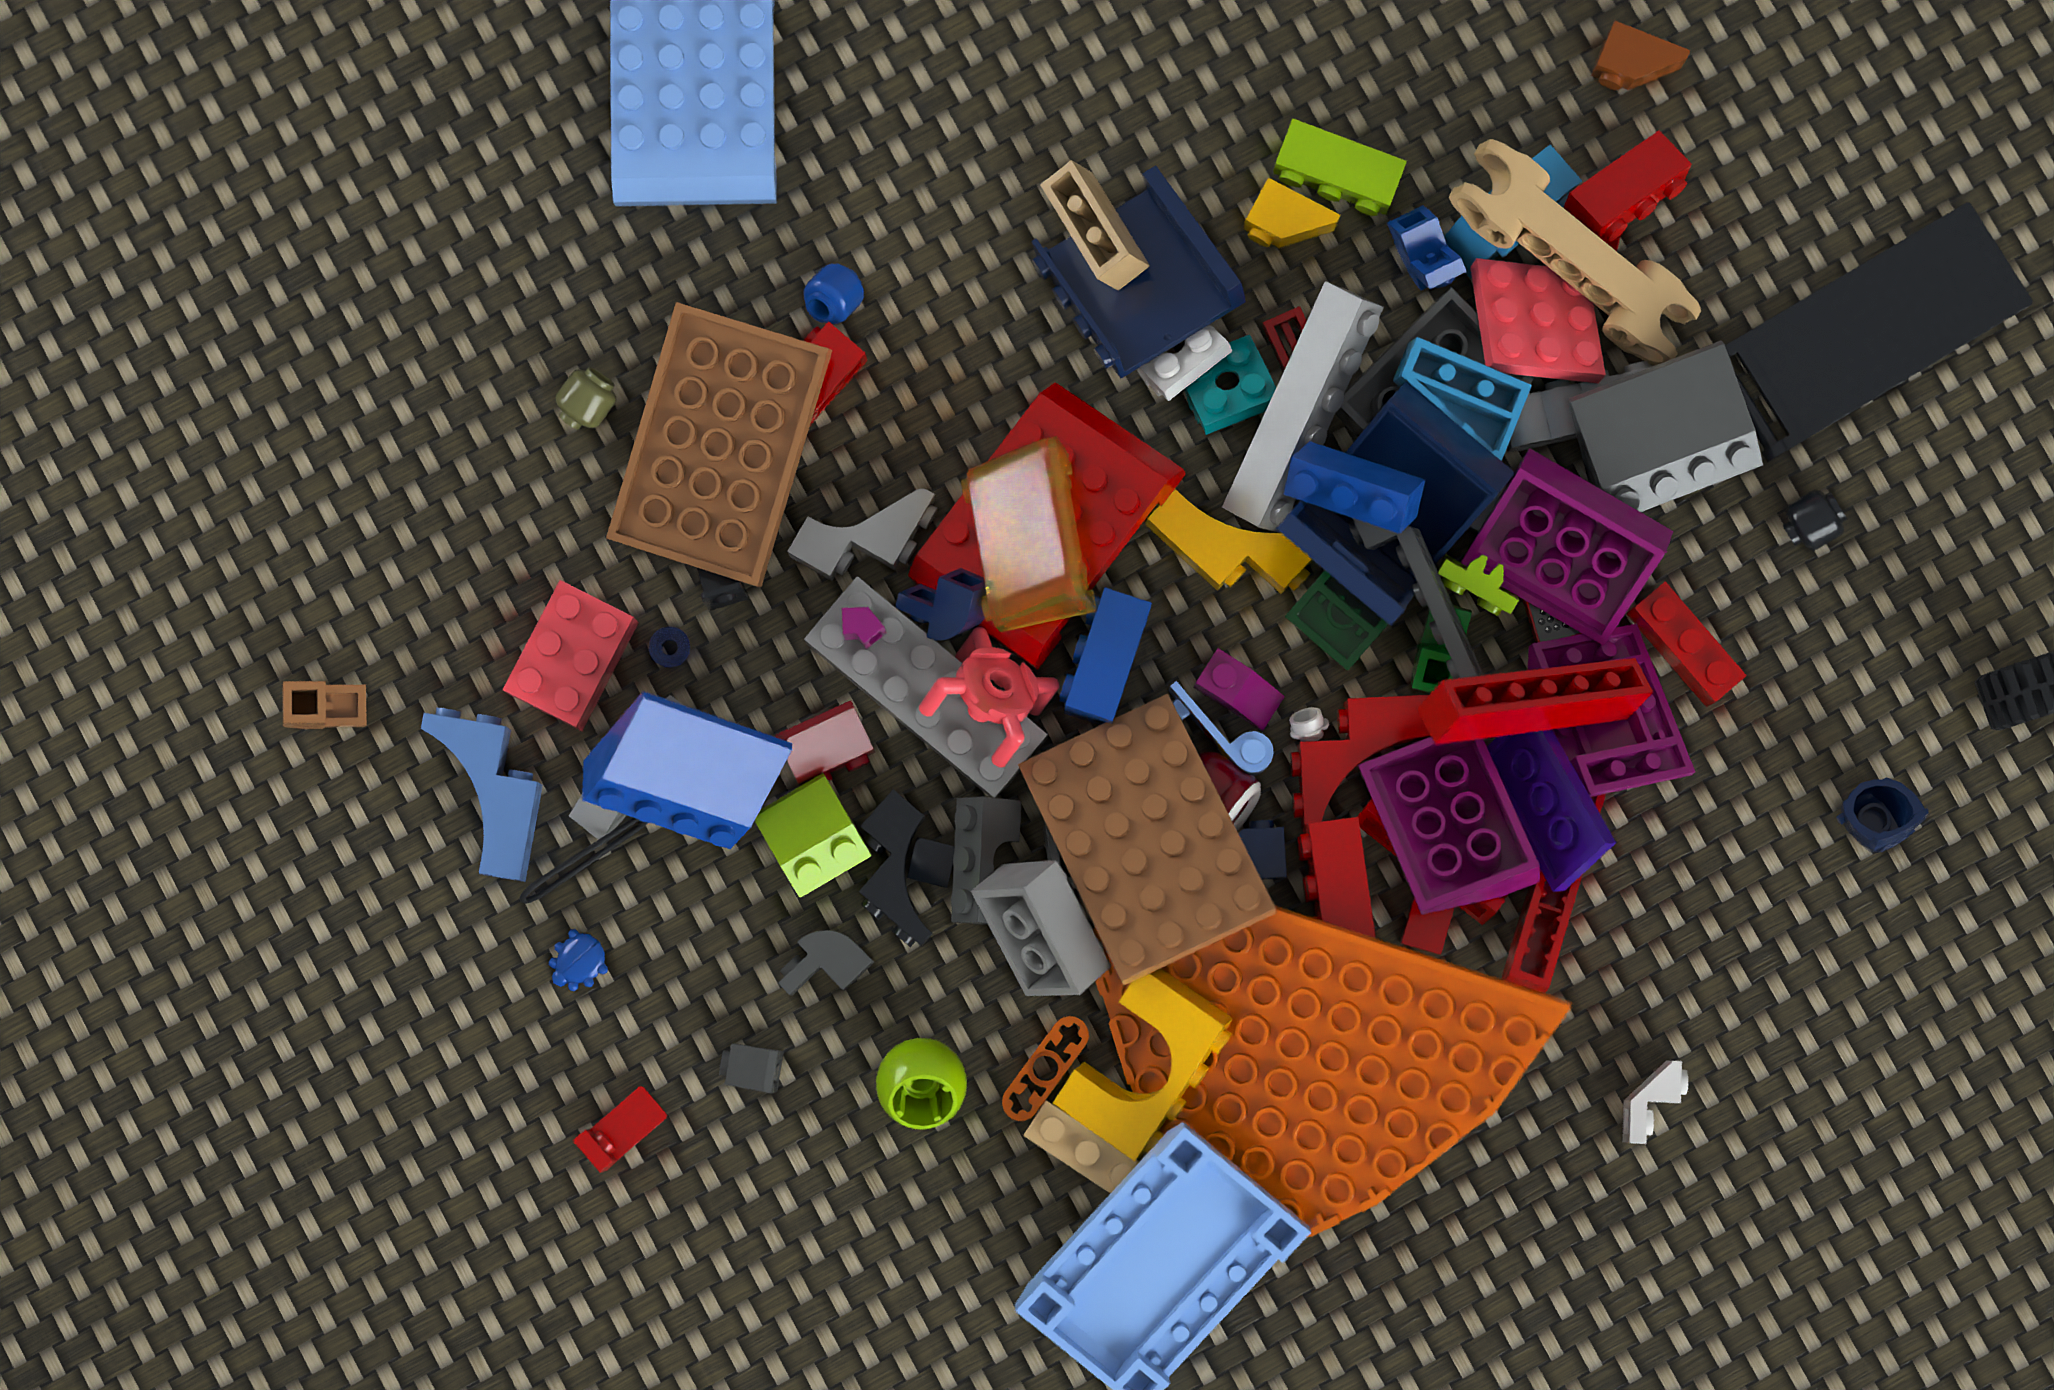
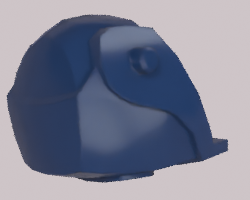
[1836,777,1929,853]

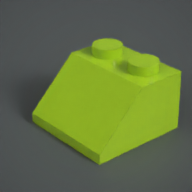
[755,773,872,898]

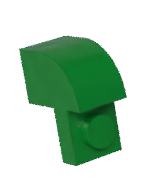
[1411,605,1472,693]

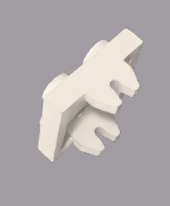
[1136,324,1232,401]

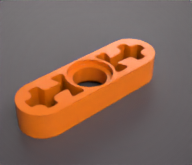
[1002,1016,1089,1121]

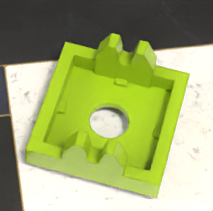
[1438,554,1519,616]

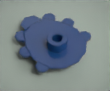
[549,929,608,991]

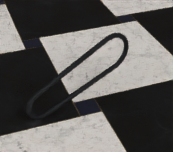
[520,817,649,904]

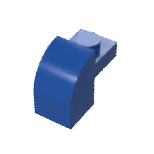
[1387,205,1466,290]

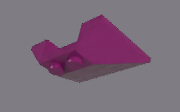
[1527,624,1695,797]

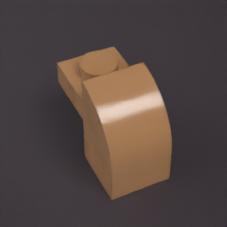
[282,681,367,729]

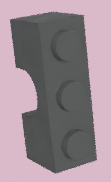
[951,797,1021,925]

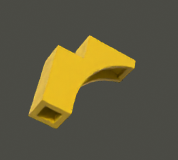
[1146,489,1313,594]

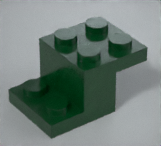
[1285,570,1415,671]

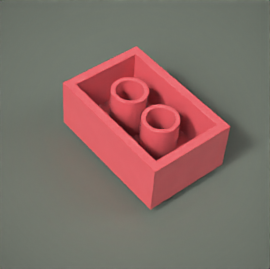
[503,580,639,731]

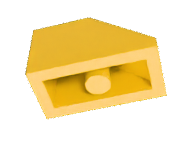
[1243,178,1340,248]

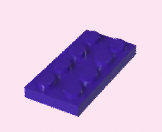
[1487,729,1616,892]

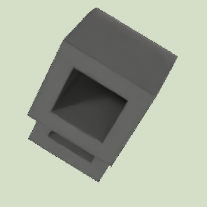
[778,930,875,996]

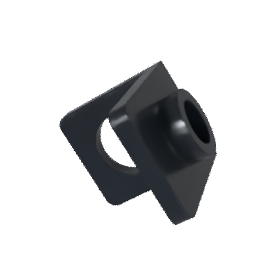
[697,568,748,611]

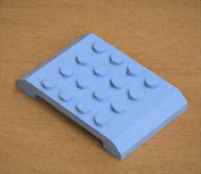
[610,0,777,206]
[1015,1122,1311,1390]

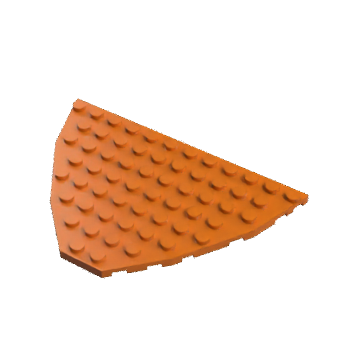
[1093,905,1572,1238]

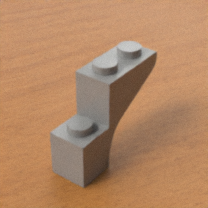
[787,488,938,581]

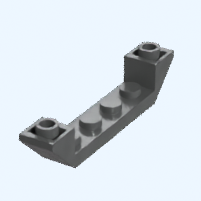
[1349,518,1484,679]

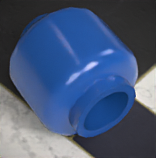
[804,264,864,324]

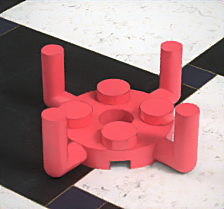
[919,627,1059,768]

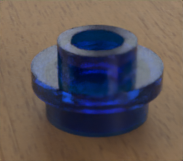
[649,627,691,668]

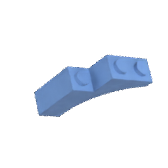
[421,708,543,882]

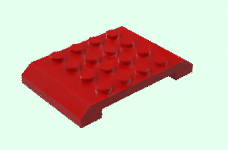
[908,382,1186,670]

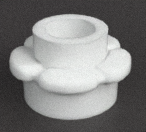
[1289,707,1329,742]

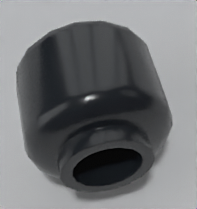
[1782,489,1847,551]

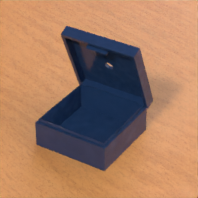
[1276,381,1515,625]

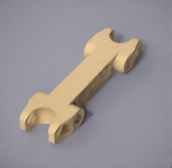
[1449,139,1702,366]

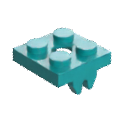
[1184,334,1276,435]

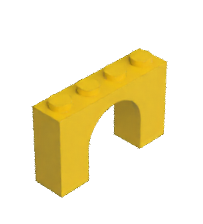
[1053,968,1233,1162]

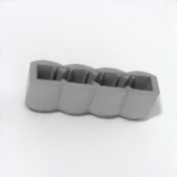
[1507,361,1650,453]

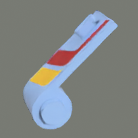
[1168,681,1274,776]

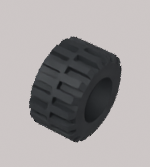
[1974,651,2054,730]

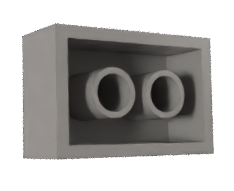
[971,860,1111,996]

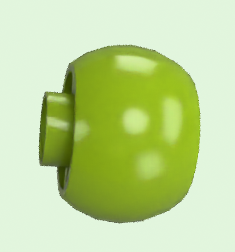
[876,1038,967,1129]

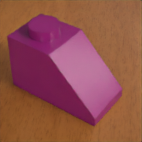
[1193,648,1285,732]

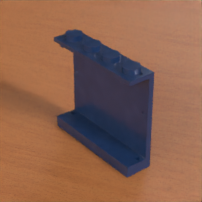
[1031,165,1246,379]

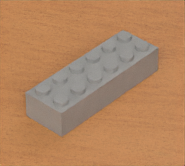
[804,576,1048,798]

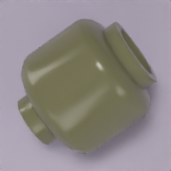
[555,367,617,430]

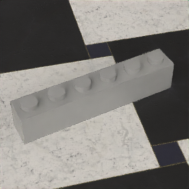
[1222,281,1384,533]

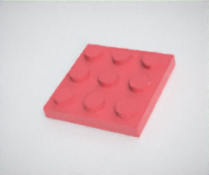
[1470,258,1606,384]

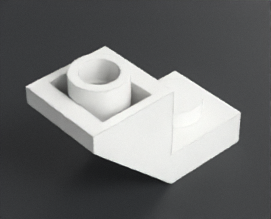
[1623,1061,1688,1144]

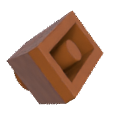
[1591,21,1691,90]

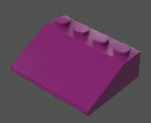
[1461,448,1673,646]
[1358,737,1540,914]

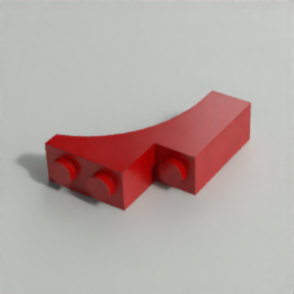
[1290,695,1431,827]

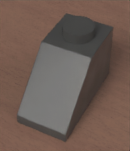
[719,1043,784,1093]

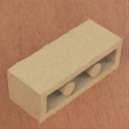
[1040,160,1150,291]
[1023,1100,1139,1193]

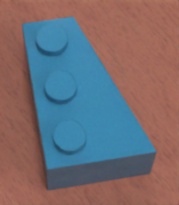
[1444,144,1582,279]
[1393,337,1532,461]

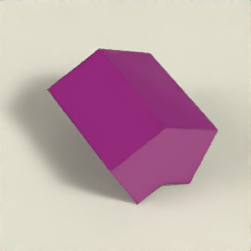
[842,607,887,650]

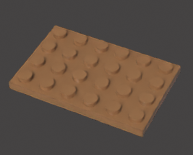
[606,302,833,587]
[1018,693,1277,986]

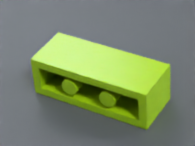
[1273,118,1407,216]

